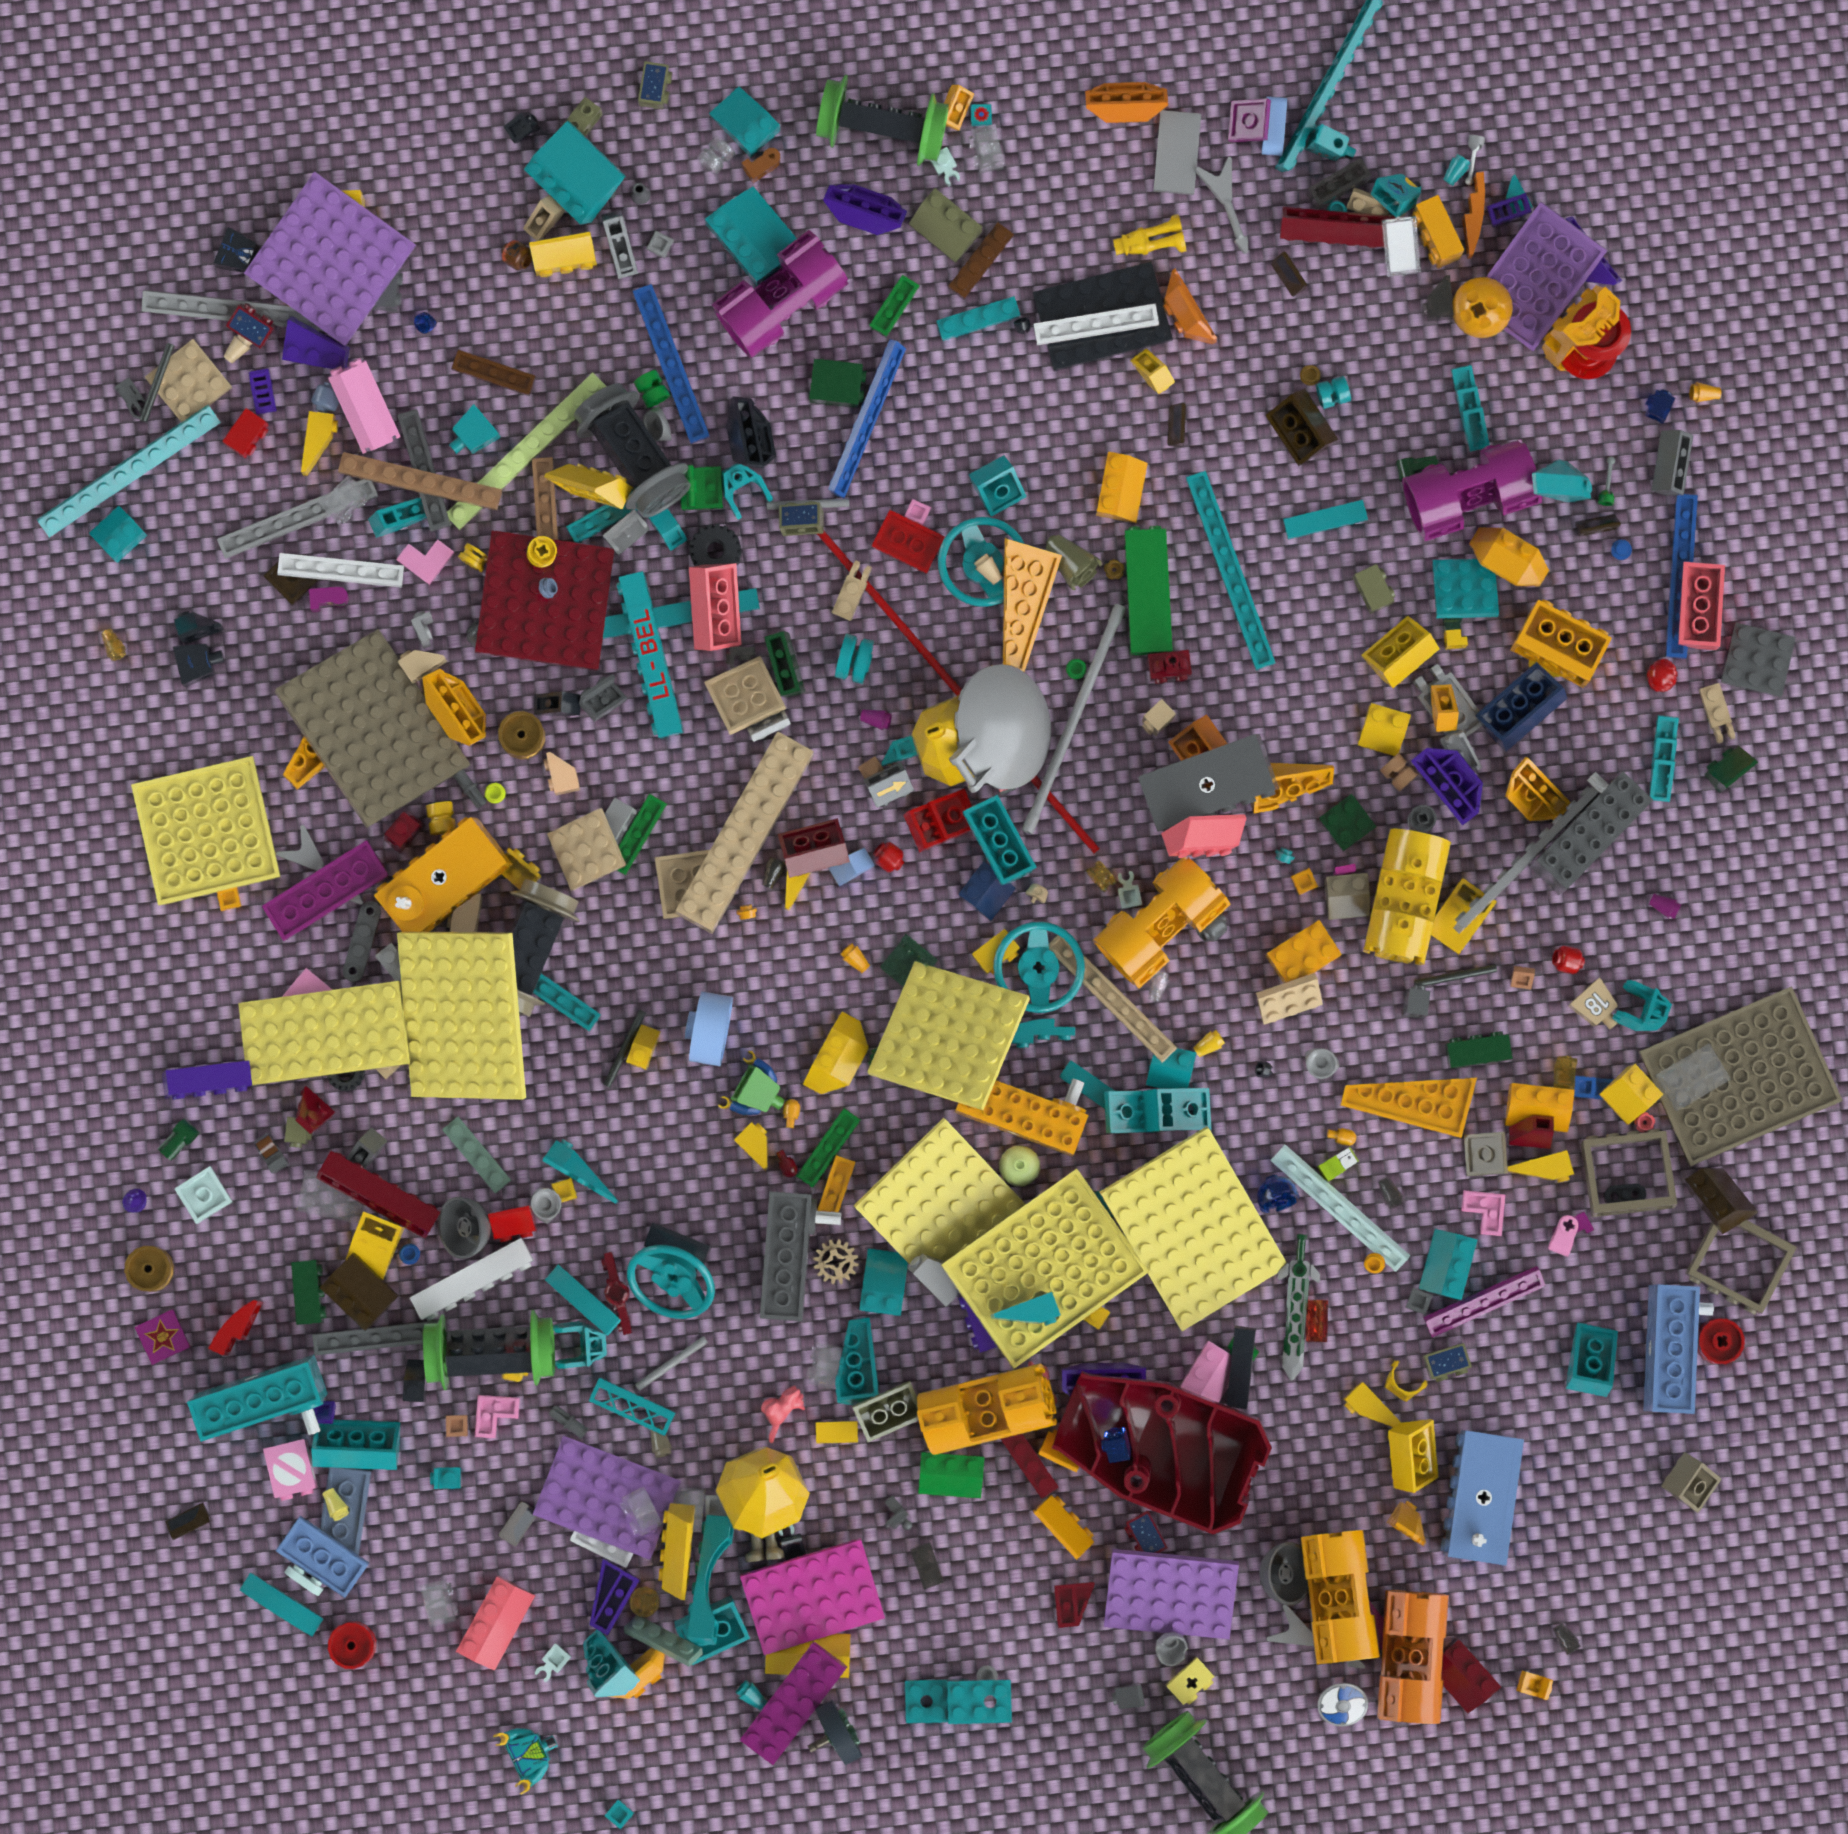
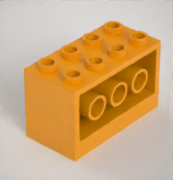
[1510,599,1612,688]

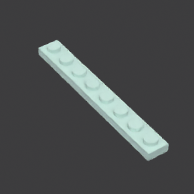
[1270,1145,1410,1272]

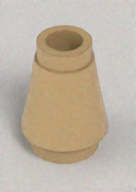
[223,335,252,364]
[974,553,1003,585]

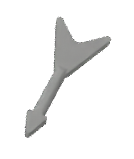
[1195,157,1248,254]
[276,825,364,905]
[1266,1604,1365,1669]

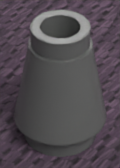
[630,183,651,204]

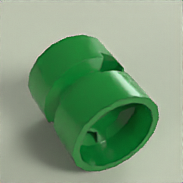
[633,370,670,408]

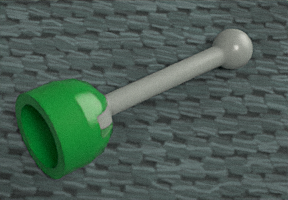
[1597,456,1615,506]

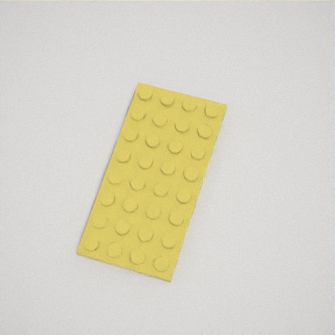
[238,981,410,1086]

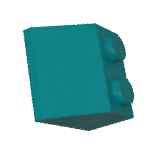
[969,455,1027,517]
[89,506,147,563]
[1145,1048,1196,1089]

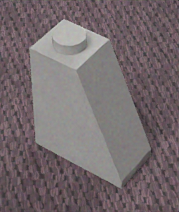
[908,1253,960,1307]

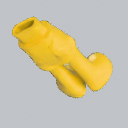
[1113,214,1187,256]

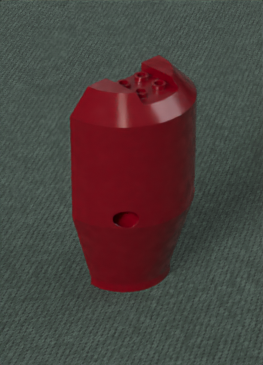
[1052,1371,1272,1535]

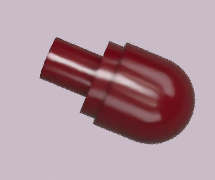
[776,1149,798,1178]

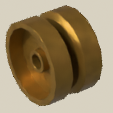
[498,711,546,760]
[124,1246,175,1292]

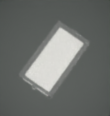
[1382,216,1421,277]

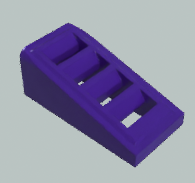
[1486,193,1532,228]
[248,369,277,415]

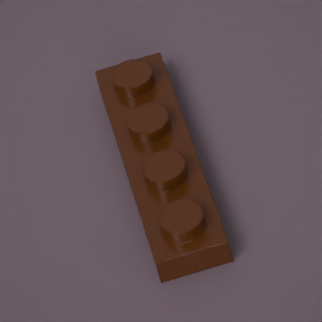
[948,222,1014,300]
[451,350,536,396]

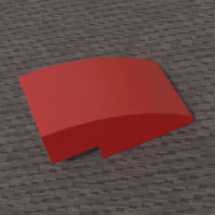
[903,789,972,853]
[208,1300,263,1356]

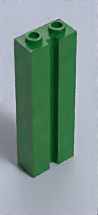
[1124,526,1173,656]

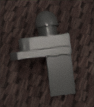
[884,1496,912,1530]

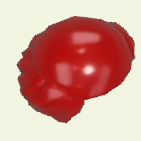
[1647,659,1678,692]

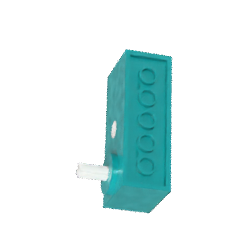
[187,1354,328,1442]

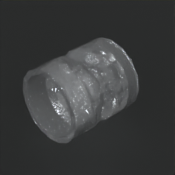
[697,136,735,175]

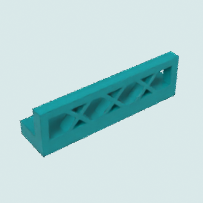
[589,1378,676,1436]

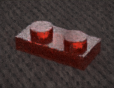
[1306,1300,1328,1342]

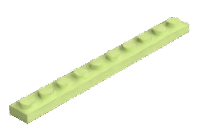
[447,373,607,530]

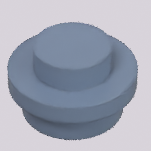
[539,578,558,598]

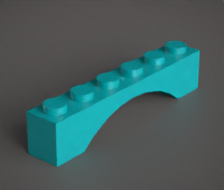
[685,1515,734,1645]

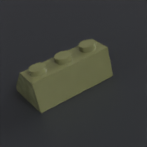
[909,188,982,263]
[852,1381,919,1442]

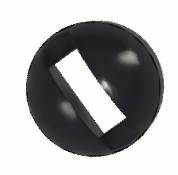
[1013,317,1031,334]
[1255,1061,1273,1078]

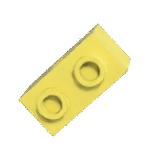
[1166,1657,1215,1705]

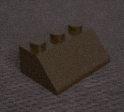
[1265,388,1339,466]
[1685,1168,1758,1235]
[320,1253,399,1331]

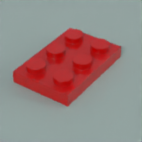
[871,510,945,574]

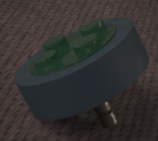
[807,1700,863,1765]

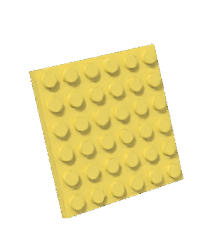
[131,756,281,906]
[868,961,1030,1110]
[853,1118,1026,1264]

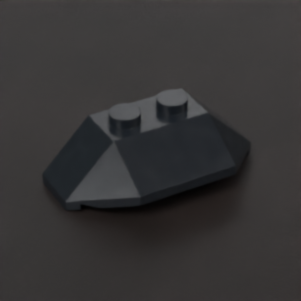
[726,396,776,468]

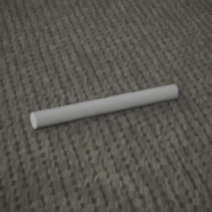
[767,499,849,510]
[635,1336,708,1391]

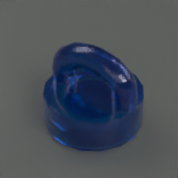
[414,312,437,334]

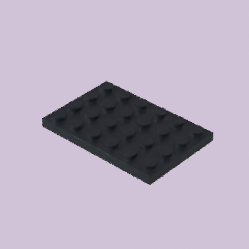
[1033,261,1173,372]

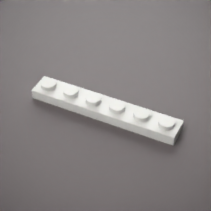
[1033,304,1159,345]
[278,553,404,588]

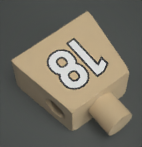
[1568,978,1618,1030]

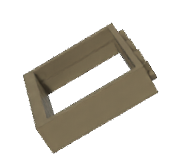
[1581,1129,1677,1217]
[1685,1220,1797,1315]

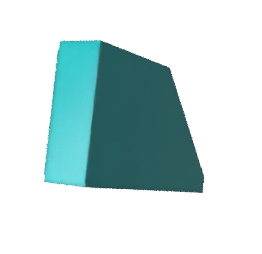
[1505,175,1533,214]
[881,735,918,767]

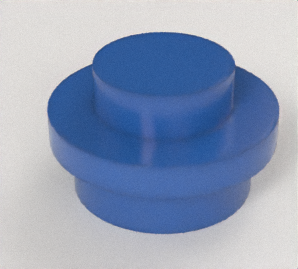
[1611,539,1632,560]
[399,1244,420,1265]

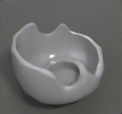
[1155,1632,1188,1666]

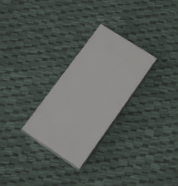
[1153,110,1201,195]

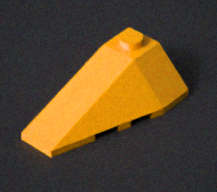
[283,737,325,790]
[1251,763,1334,813]
[1386,1501,1426,1546]

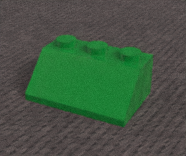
[918,1452,984,1499]

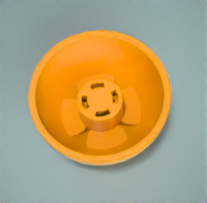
[1452,277,1513,338]

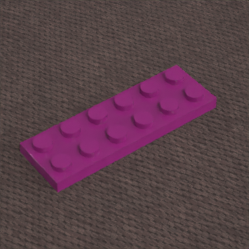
[262,840,390,941]
[740,1641,847,1765]

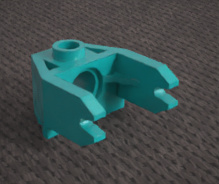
[721,463,774,520]
[1612,980,1672,1031]
[553,1321,607,1369]

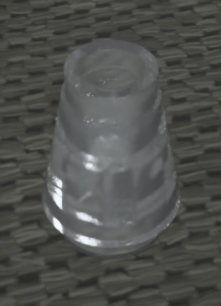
[1148,971,1170,1002]

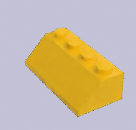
[544,463,633,509]
[658,1503,695,1600]

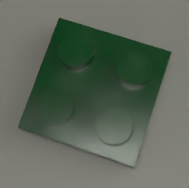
[1318,794,1377,852]

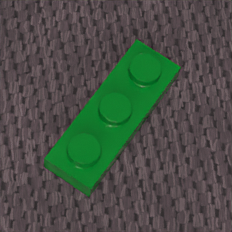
[869,274,920,338]

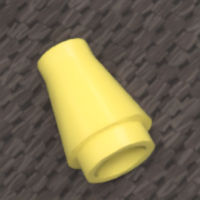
[323,1488,349,1521]

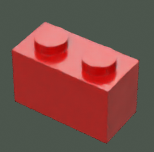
[222,408,269,459]

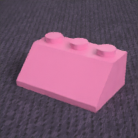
[1179,1341,1232,1402]

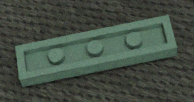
[442,1116,512,1194]
[624,1615,703,1667]

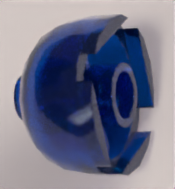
[1257,1175,1300,1213]

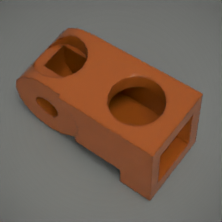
[741,148,780,184]

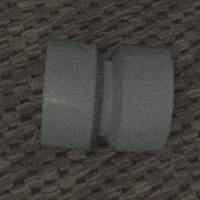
[1407,805,1437,833]

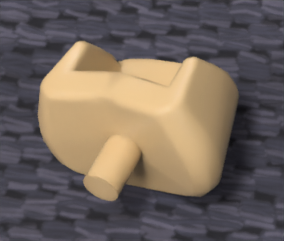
[1026,883,1048,903]

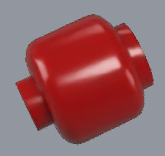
[873,842,905,872]
[1552,945,1585,974]

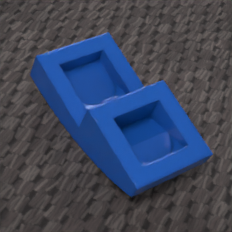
[1574,1076,1613,1100]

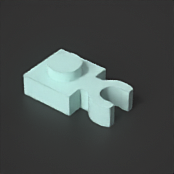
[930,147,960,187]
[1118,871,1142,909]
[535,1643,572,1682]

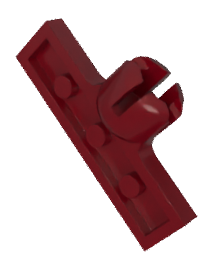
[601,1252,633,1335]

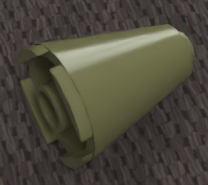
[1046,534,1102,591]

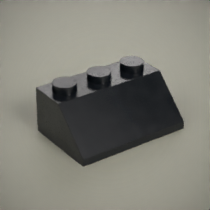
[644,1222,712,1273]

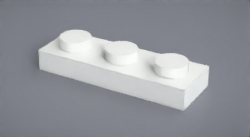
[570,1531,633,1568]

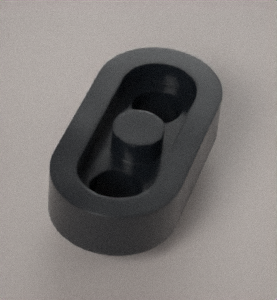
[1604,1183,1646,1204]

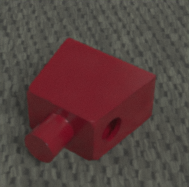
[384,811,426,854]

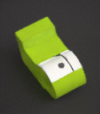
[1317,1147,1359,1182]

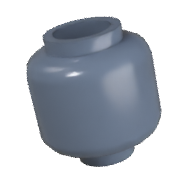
[311,382,339,413]

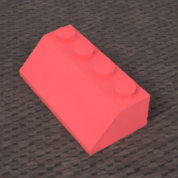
[1678,562,1725,650]
[689,563,742,651]
[1161,814,1246,858]
[456,1576,535,1671]

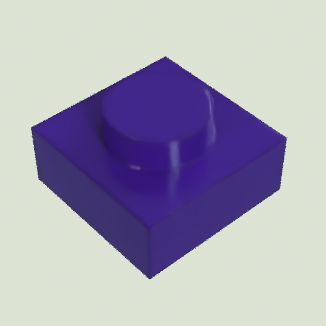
[313,1401,336,1424]

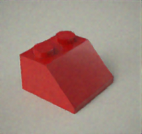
[488,1206,537,1243]

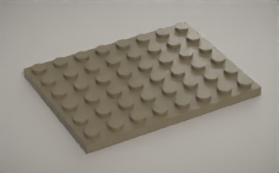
[274,629,470,828]
[1639,986,1843,1167]

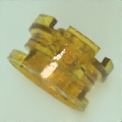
[1086,860,1117,893]
[630,1587,660,1617]

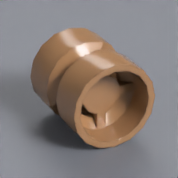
[1379,753,1419,792]

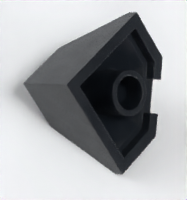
[174,611,224,645]

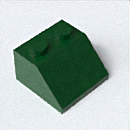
[1704,746,1758,793]

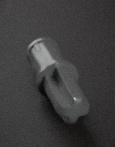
[453,769,486,808]
[549,1405,589,1439]

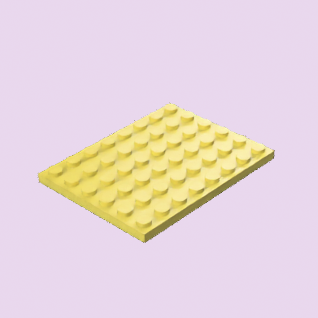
[397,932,526,1100]
[1100,1126,1287,1331]
[941,1169,1150,1369]

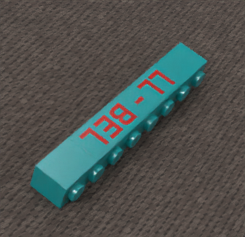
[616,571,684,739]

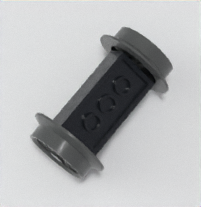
[574,383,691,518]

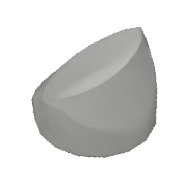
[643,406,672,441]
[1305,1048,1340,1079]
[531,1187,561,1224]

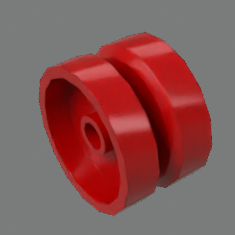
[1697,1318,1745,1364]
[328,1621,377,1669]

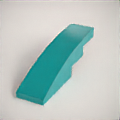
[1451,365,1490,452]
[1649,715,1679,802]
[545,1264,621,1336]
[239,1572,324,1637]

